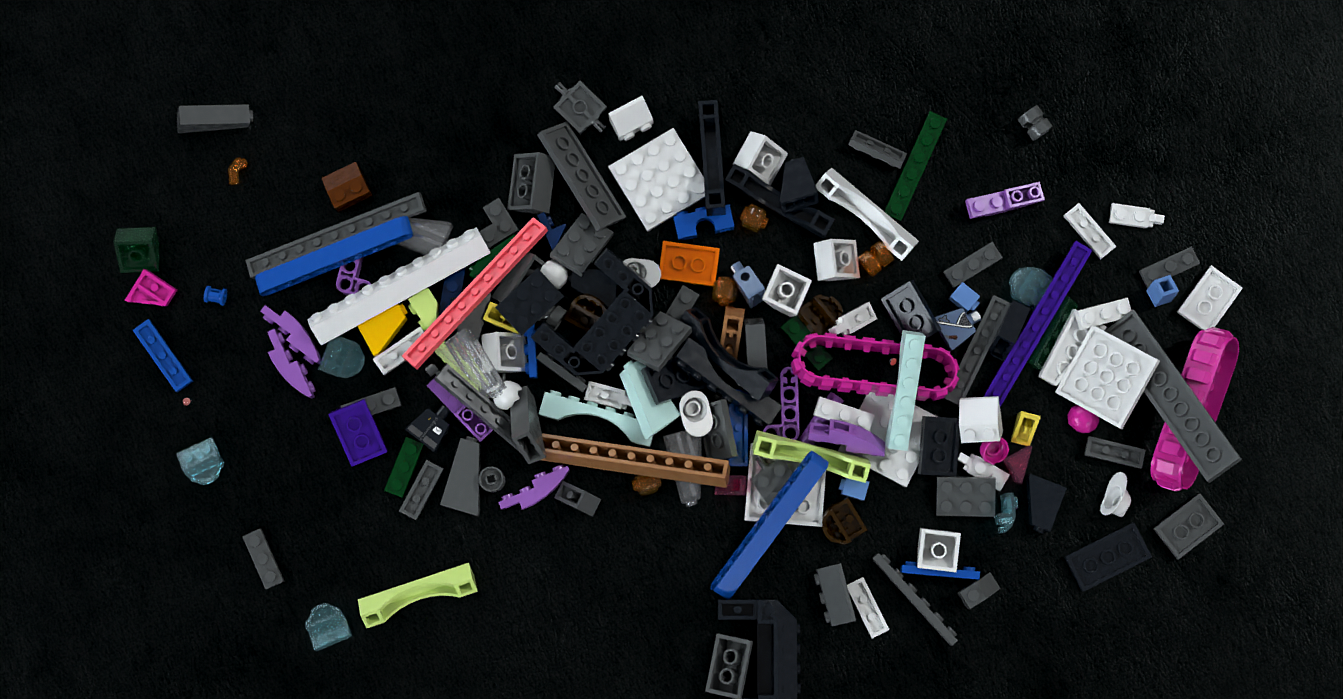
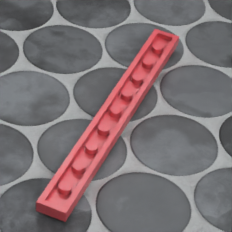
[402,218,548,370]

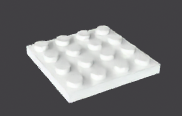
[608,128,705,232]
[1055,325,1160,429]
[838,392,937,487]
[744,443,826,527]

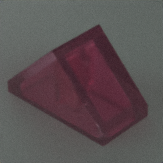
[1003,446,1032,485]
[715,475,746,496]

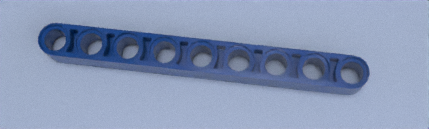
[255,216,414,296]
[711,451,829,600]

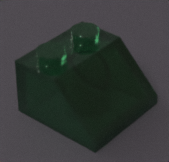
[114,227,159,273]

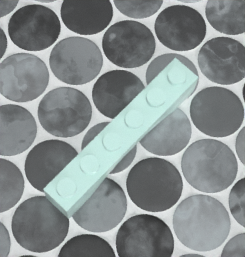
[885,330,926,451]
[539,390,653,448]

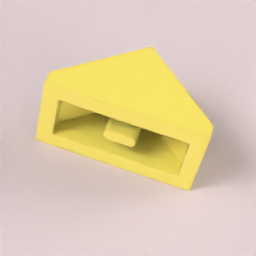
[483,302,519,334]
[1011,411,1040,447]

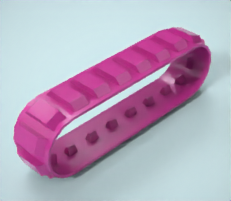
[1150,327,1239,492]
[790,333,960,401]

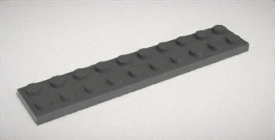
[1105,309,1242,483]

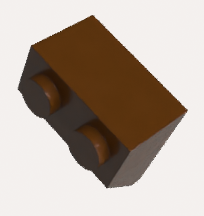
[322,162,372,212]

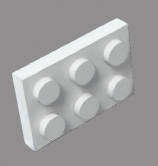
[1177,265,1242,330]

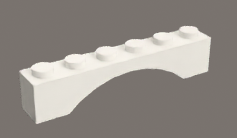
[815,168,919,261]

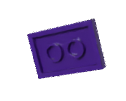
[329,398,388,467]

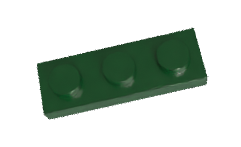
[781,316,833,371]
[384,437,424,498]

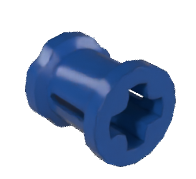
[204,286,227,306]

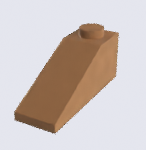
[717,306,745,368]

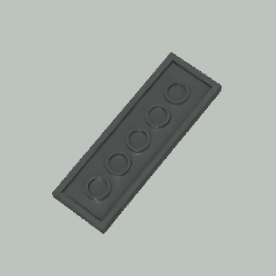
[537,122,626,231]

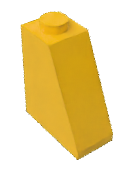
[358,303,408,357]

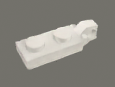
[1109,203,1165,228]
[828,302,877,336]
[584,381,632,410]
[958,453,1010,492]

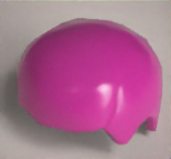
[1068,405,1100,433]
[980,437,1009,465]

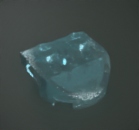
[1009,267,1053,312]
[318,336,365,378]
[177,437,223,485]
[995,493,1018,534]
[305,603,352,651]

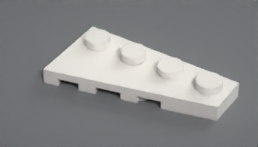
[1038,309,1107,386]

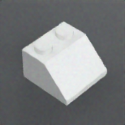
[608,96,654,141]
[733,131,788,186]
[814,239,860,281]
[762,264,812,317]
[481,332,527,373]
[959,396,1003,443]
[917,528,961,572]

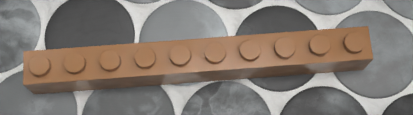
[541,433,730,488]

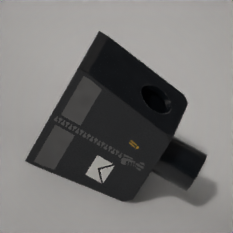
[405,405,451,453]

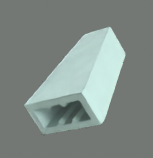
[619,360,680,440]

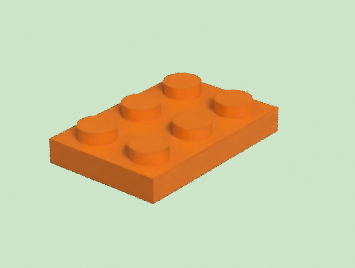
[659,241,720,287]

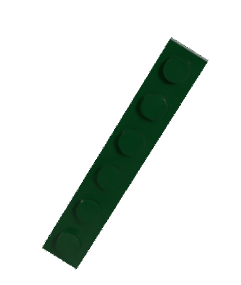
[884,111,947,222]

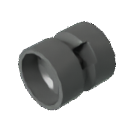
[1017,105,1053,141]
[538,305,568,330]
[479,467,506,493]

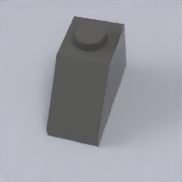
[554,481,601,517]
[957,572,1000,609]

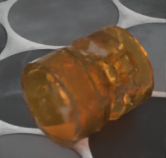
[858,241,894,277]

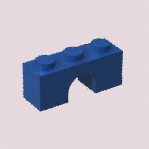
[674,204,735,242]

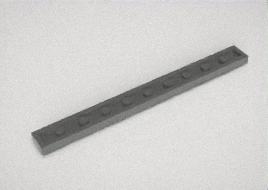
[245,192,426,279]

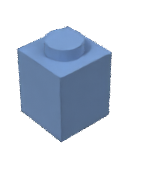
[1146,275,1179,307]
[949,282,980,313]
[839,478,869,501]

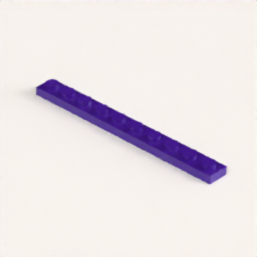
[983,241,1093,407]

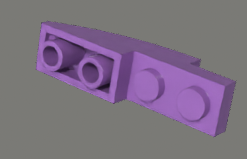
[965,182,1045,219]
[261,306,322,365]
[267,329,316,399]
[427,379,493,442]
[808,419,885,456]
[498,464,570,510]

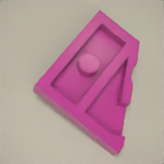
[125,269,177,306]

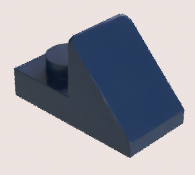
[537,212,567,250]

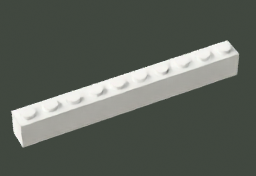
[307,227,490,345]

